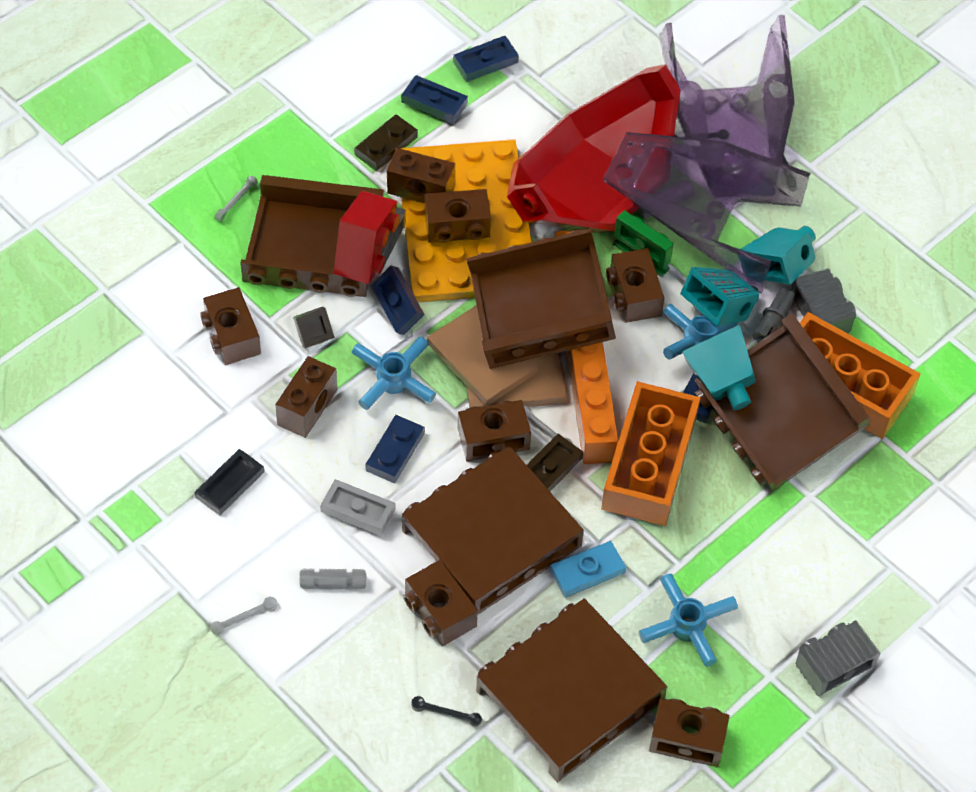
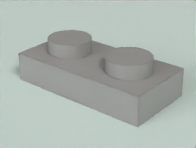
[320,479,396,536]

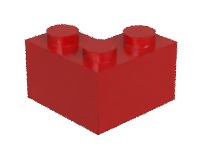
[333,191,400,284]

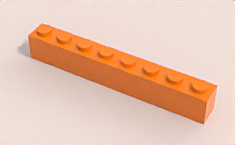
[554,229,618,464]

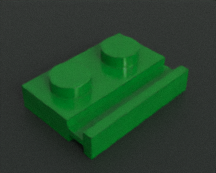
[613,210,674,277]

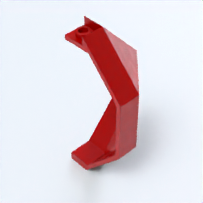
[507,64,681,233]

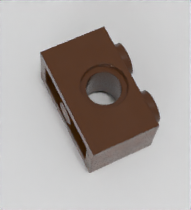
[387,148,456,204]
[424,189,491,242]
[606,248,665,323]
[200,287,261,365]
[275,356,338,438]
[457,400,531,462]
[403,559,478,647]
[649,699,730,768]

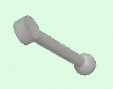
[214,176,258,222]
[524,406,573,444]
[210,596,277,635]

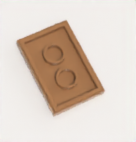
[427,305,538,406]
[465,353,567,407]

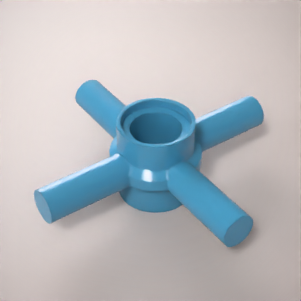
[663,304,738,360]
[352,337,436,410]
[638,573,738,667]

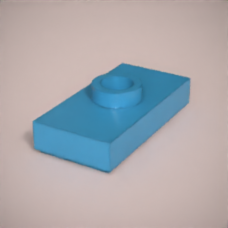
[550,541,626,598]

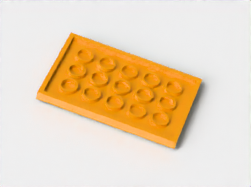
[400,139,532,302]

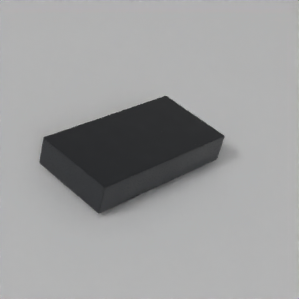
[194,448,265,516]

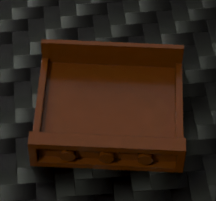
[240,175,384,297]
[466,228,616,369]
[694,313,870,492]
[402,446,584,615]
[476,598,667,783]

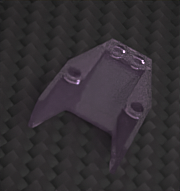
[659,14,795,200]
[603,132,811,294]

